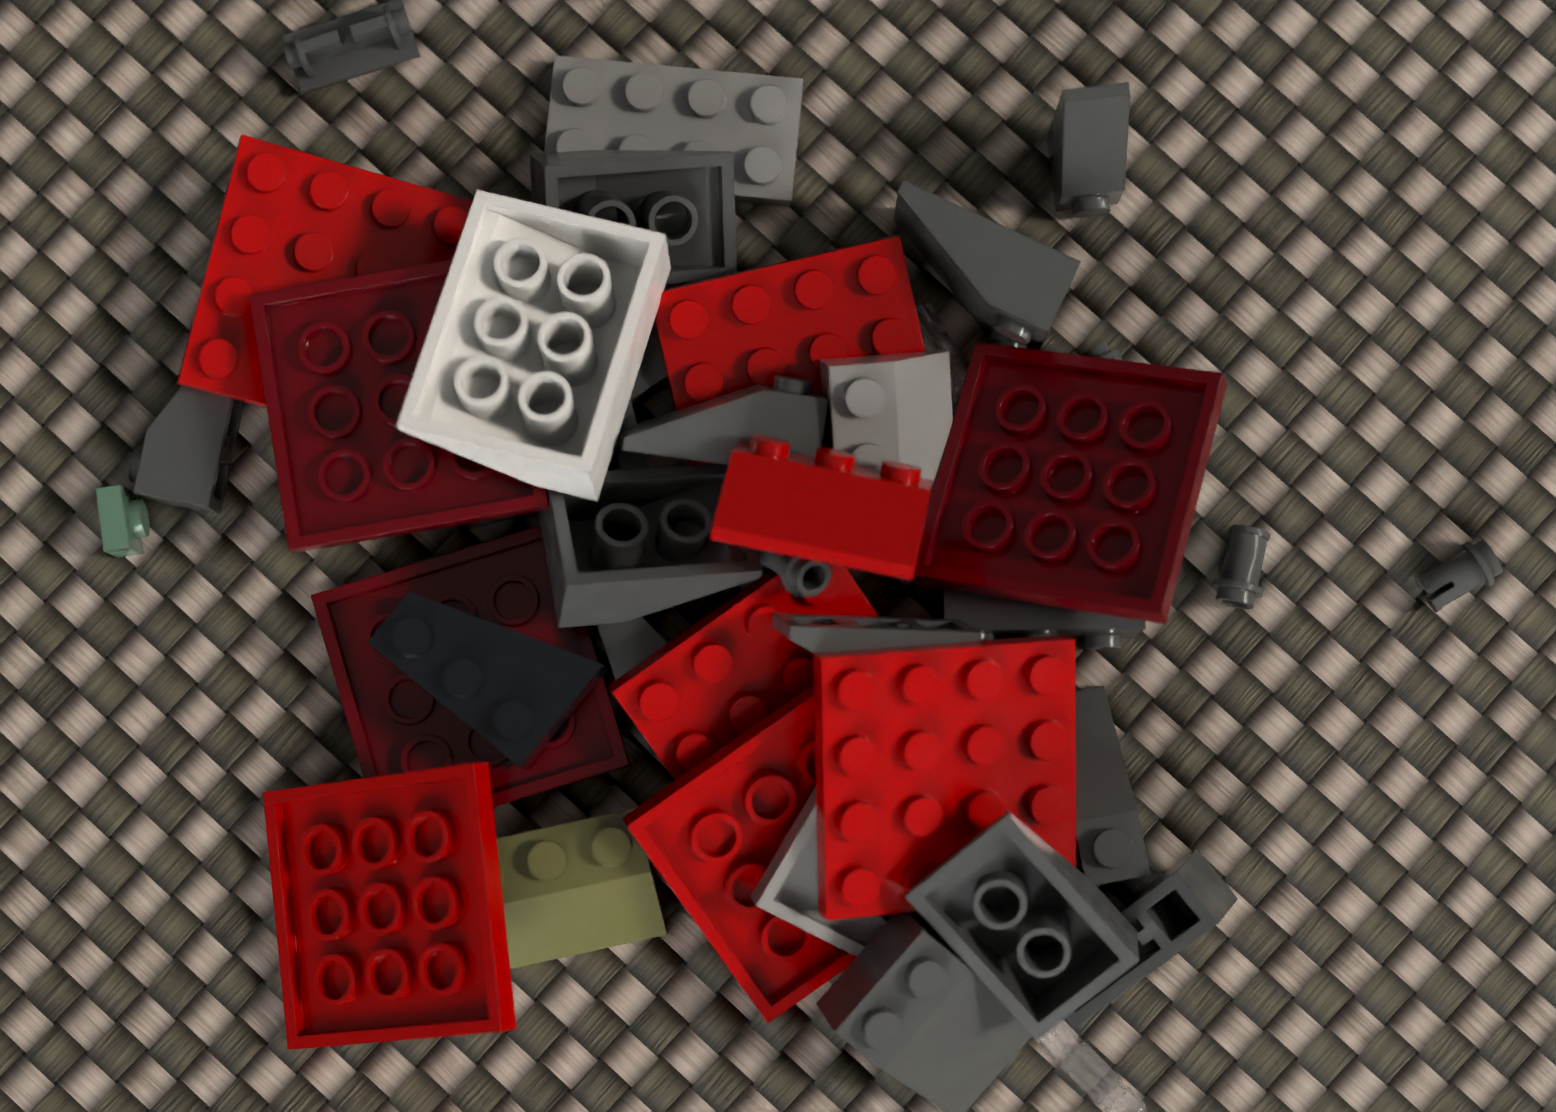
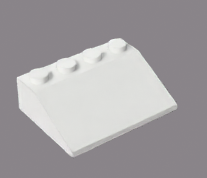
[397,190,671,501]

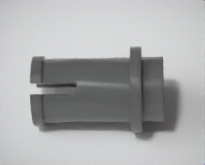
[1212,525,1270,609]
[1415,540,1503,612]
[758,549,831,597]

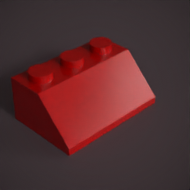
[710,435,934,580]

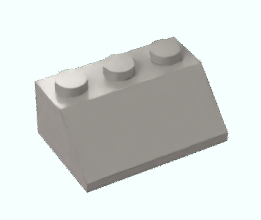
[820,350,953,502]

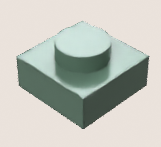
[95,484,150,558]

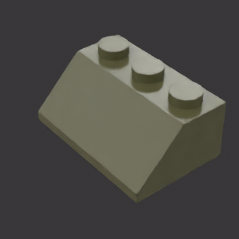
[497,808,668,969]

